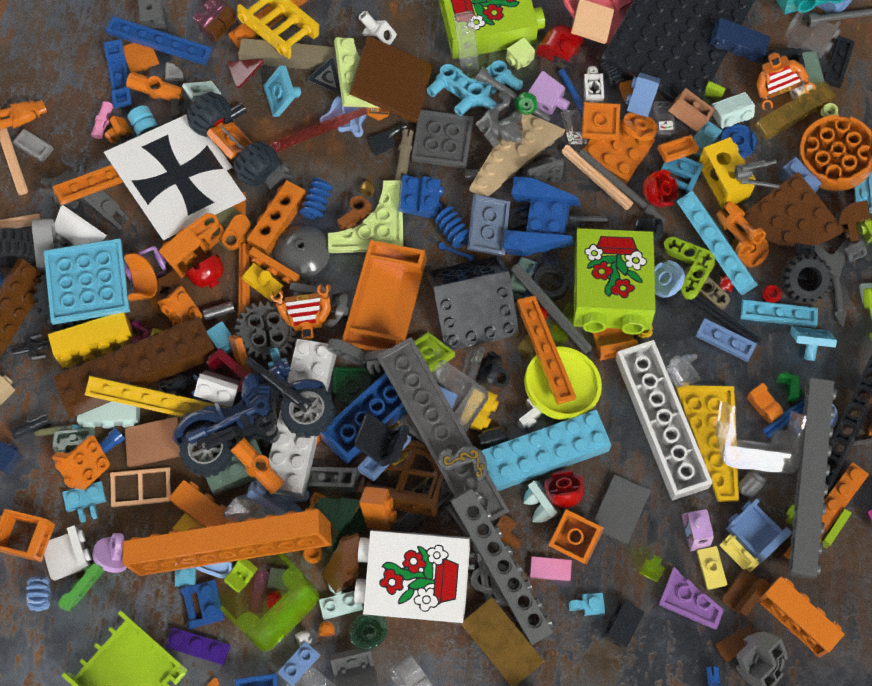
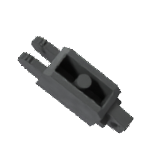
[75,176,130,230]

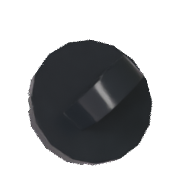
[472,351,510,388]

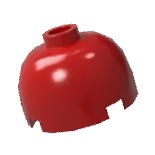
[643,169,678,208]
[185,254,224,289]
[544,470,585,508]

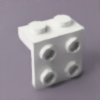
[194,370,240,407]
[44,525,91,580]

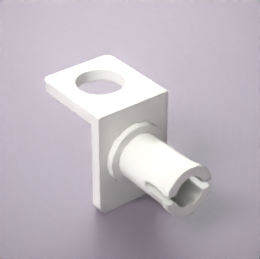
[359,11,397,45]

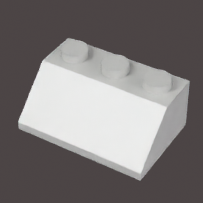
[55,205,109,247]

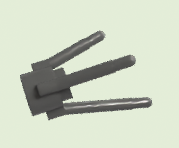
[734,160,779,188]
[567,214,608,235]

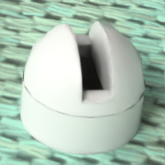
[295,630,312,647]

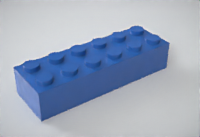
[320,373,407,466]

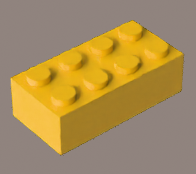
[48,313,135,368]

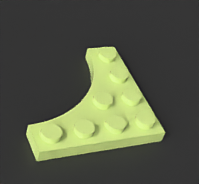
[334,37,379,108]
[328,180,403,253]

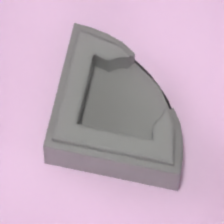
[165,62,184,81]

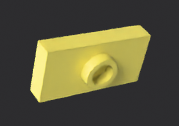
[696,546,727,590]

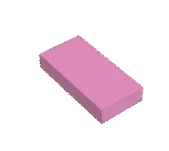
[530,557,572,581]

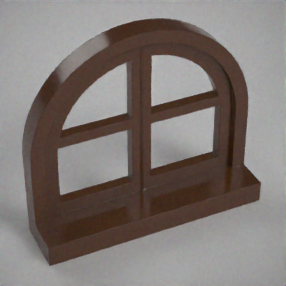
[357,440,444,517]

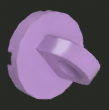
[92,533,127,573]

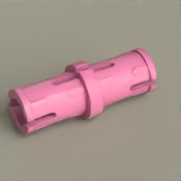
[91,101,113,139]

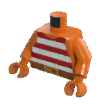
[756,53,816,110]
[271,284,331,340]

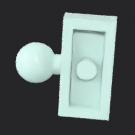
[319,584,363,620]

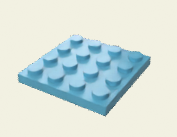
[44,238,130,325]

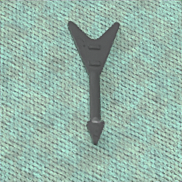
[812,239,849,327]

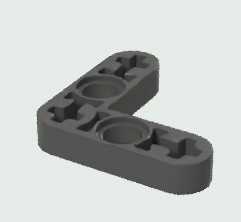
[327,339,389,368]

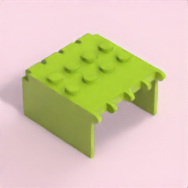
[61,610,188,686]

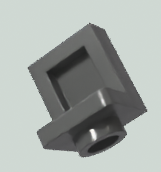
[265,162,294,190]

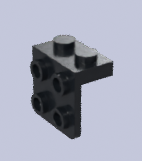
[355,413,410,467]

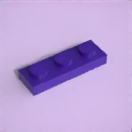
[165,627,231,666]

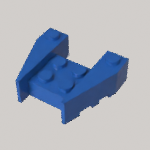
[503,177,581,256]

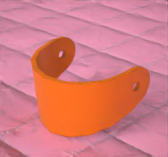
[124,254,158,302]

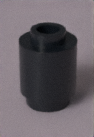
[478,426,508,449]

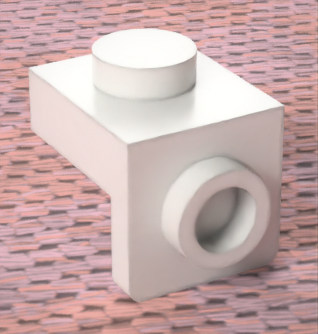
[518,398,542,431]

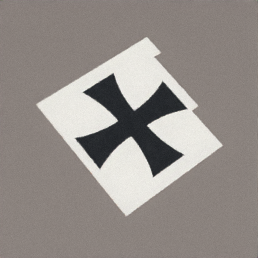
[104,114,246,240]

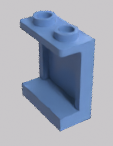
[726,499,792,564]

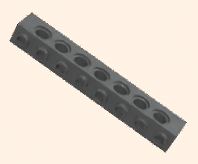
[450,488,553,645]

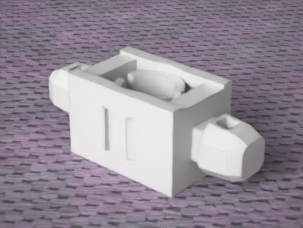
[583,66,604,103]

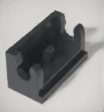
[602,600,645,648]

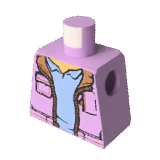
[681,509,714,551]

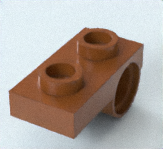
[337,196,372,231]

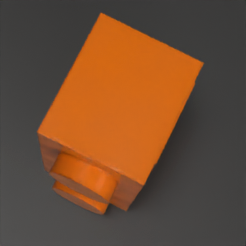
[359,487,397,531]

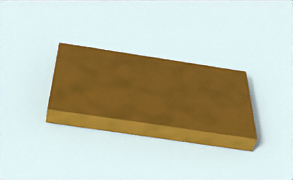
[460,597,545,686]

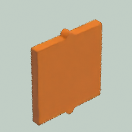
[123,43,159,73]

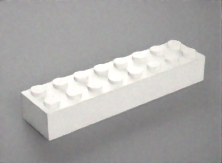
[269,339,337,499]
[615,340,713,501]

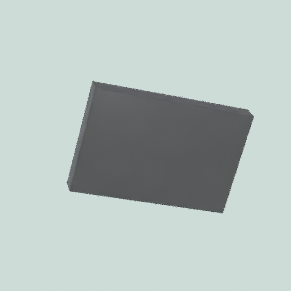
[594,474,651,545]

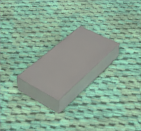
[13,129,54,163]

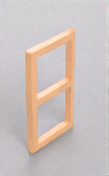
[110,467,171,507]

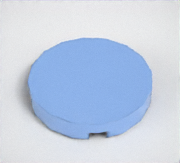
[654,260,685,298]

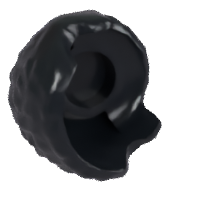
[634,218,663,244]

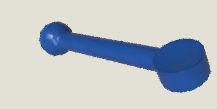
[438,242,475,261]

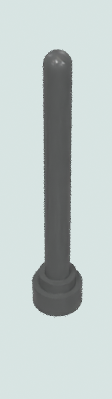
[805,8,872,28]
[474,66,551,122]

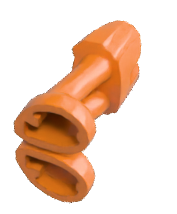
[716,201,766,256]

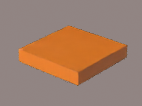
[582,102,620,141]

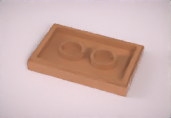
[125,416,181,467]

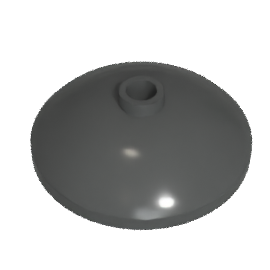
[274,225,330,278]

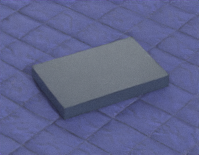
[467,194,510,256]

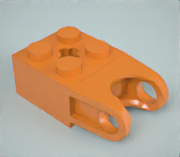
[159,213,225,279]

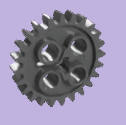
[234,301,297,362]

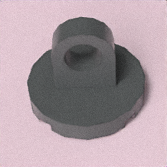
[323,290,351,327]

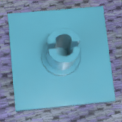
[263,66,301,117]
[790,326,837,361]

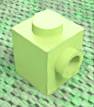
[506,38,535,70]

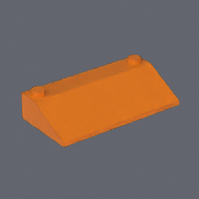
[342,240,427,352]

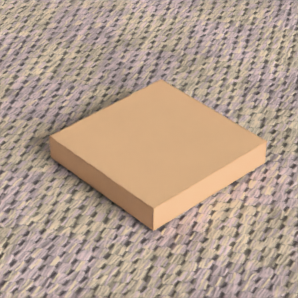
[571,0,614,44]

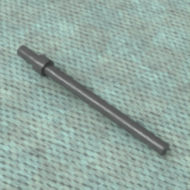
[578,149,667,224]

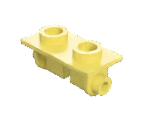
[719,534,760,572]

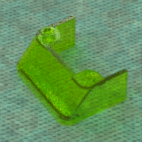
[219,553,320,652]

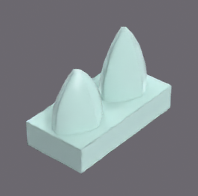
[523,481,562,523]

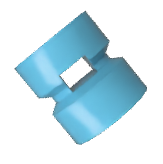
[127,105,159,136]

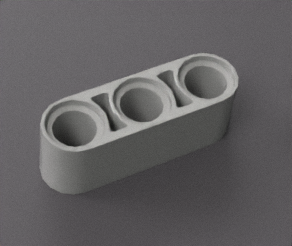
[32,219,58,273]

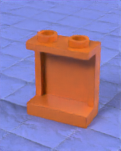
[592,328,638,361]

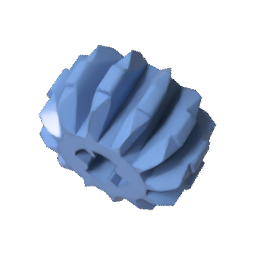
[26,576,51,611]

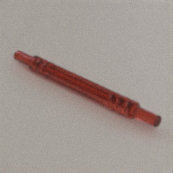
[268,107,367,153]

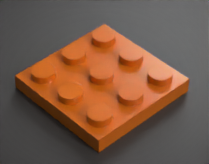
[584,119,656,184]

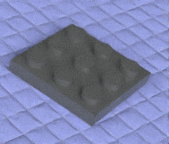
[412,110,474,169]

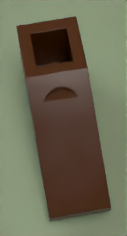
[322,533,359,593]

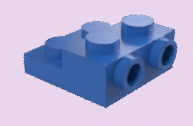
[398,175,444,219]

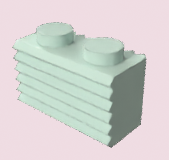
[712,92,755,129]

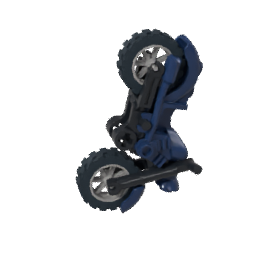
[172,357,335,477]

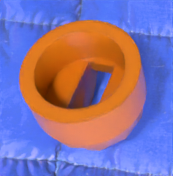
[104,128,121,143]
[318,621,335,636]

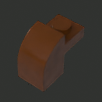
[840,200,872,243]

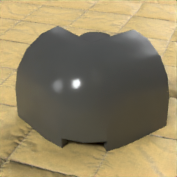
[736,632,788,686]

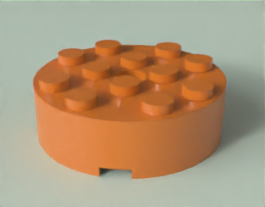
[799,115,872,191]

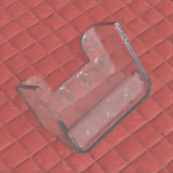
[397,360,488,444]

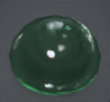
[348,614,388,649]

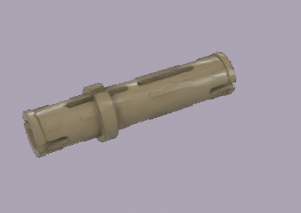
[395,129,414,180]

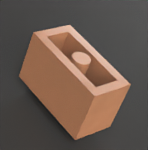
[668,88,715,132]

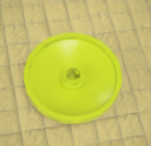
[524,347,602,420]

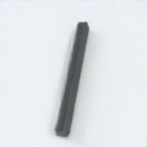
[511,264,592,354]

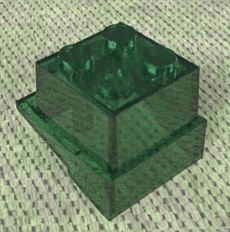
[314,497,366,554]

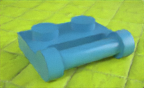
[661,157,704,194]

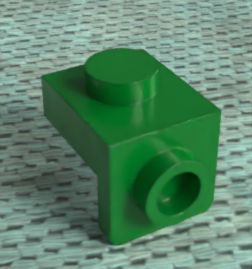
[776,372,802,403]

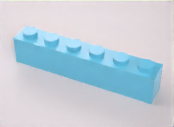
[677,191,758,295]

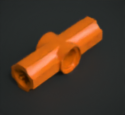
[126,72,183,104]
[230,438,285,495]

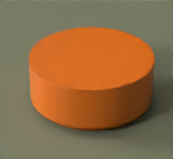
[303,547,323,564]

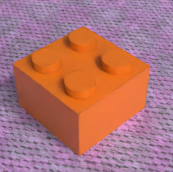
[548,509,605,564]

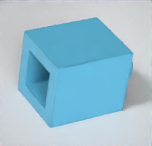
[206,321,232,354]

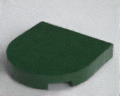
[333,367,372,406]

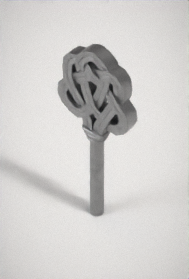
[446,504,518,607]

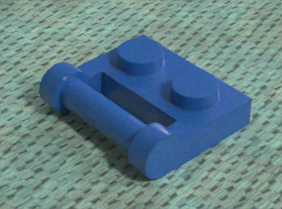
[180,580,225,629]

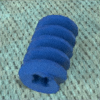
[300,178,334,220]
[435,206,469,248]

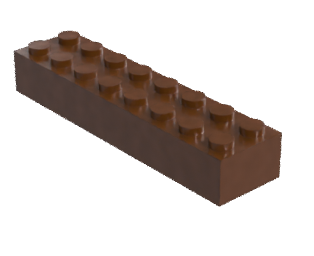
[52,316,215,419]

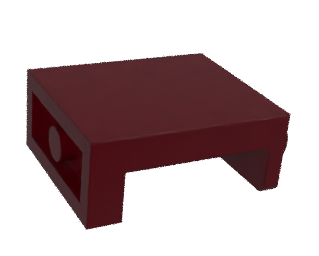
[207,349,249,400]

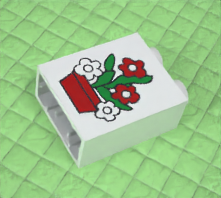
[354,529,471,623]

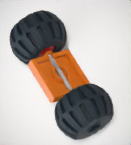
[187,92,279,187]

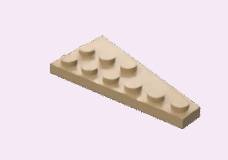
[469,109,566,197]

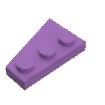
[659,567,724,630]

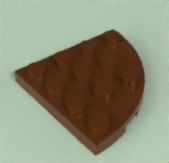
[744,172,845,247]

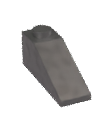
[307,467,363,494]

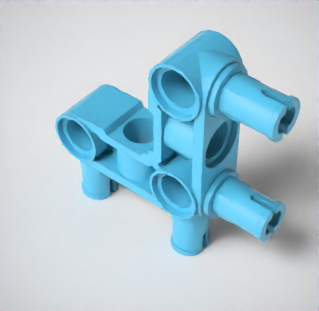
[427,60,523,116]

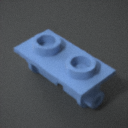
[277,641,321,686]

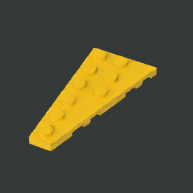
[675,385,739,502]

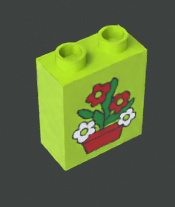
[439,0,545,59]
[573,228,656,335]

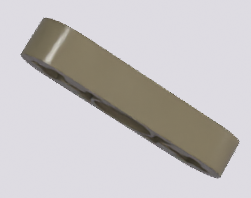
[684,266,730,310]

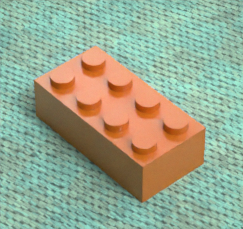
[758,577,845,658]

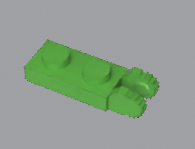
[58,562,105,611]

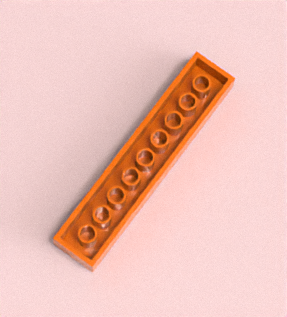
[123,508,332,576]

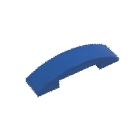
[104,39,132,108]

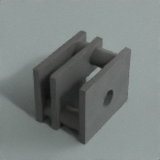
[138,0,166,29]

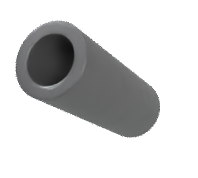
[202,301,235,320]

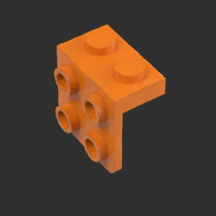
[52,435,110,490]

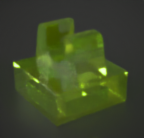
[639,555,665,582]

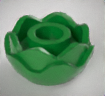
[515,92,538,115]

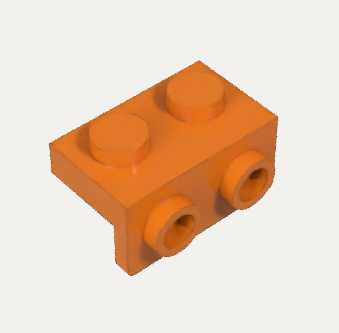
[157,286,203,327]

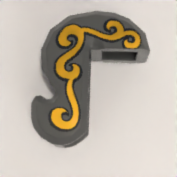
[438,446,487,482]

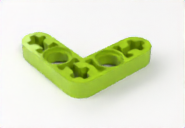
[664,237,715,299]

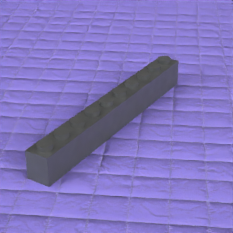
[788,378,837,579]

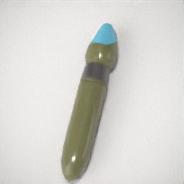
[34,424,82,436]

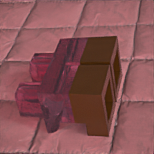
[193,0,237,44]

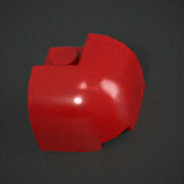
[536,24,585,62]

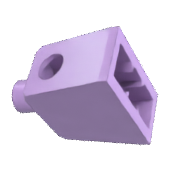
[528,71,570,115]

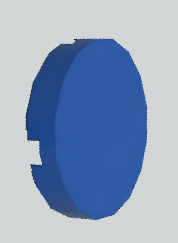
[720,124,757,158]

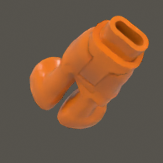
[0,100,47,130]

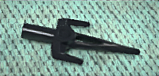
[12,333,51,360]

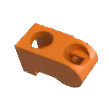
[746,383,784,423]

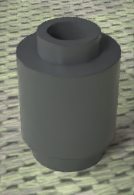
[738,468,767,497]

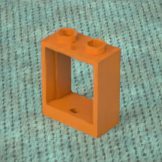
[0,509,55,562]

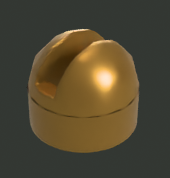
[359,181,375,197]

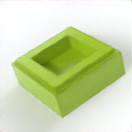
[705,81,726,102]

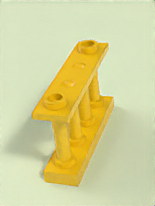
[237,0,319,59]

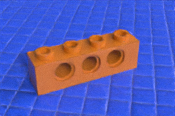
[247,180,306,256]

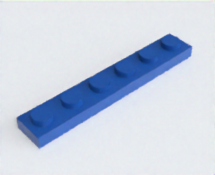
[106,16,212,66]

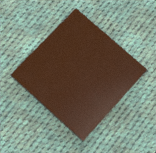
[349,36,433,123]

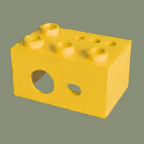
[698,137,756,210]

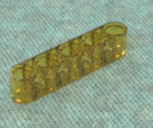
[754,82,837,140]

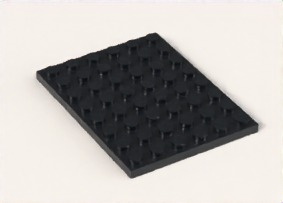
[601,0,755,102]

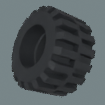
[0,228,35,268]
[780,254,833,303]

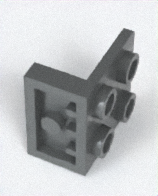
[520,156,564,183]

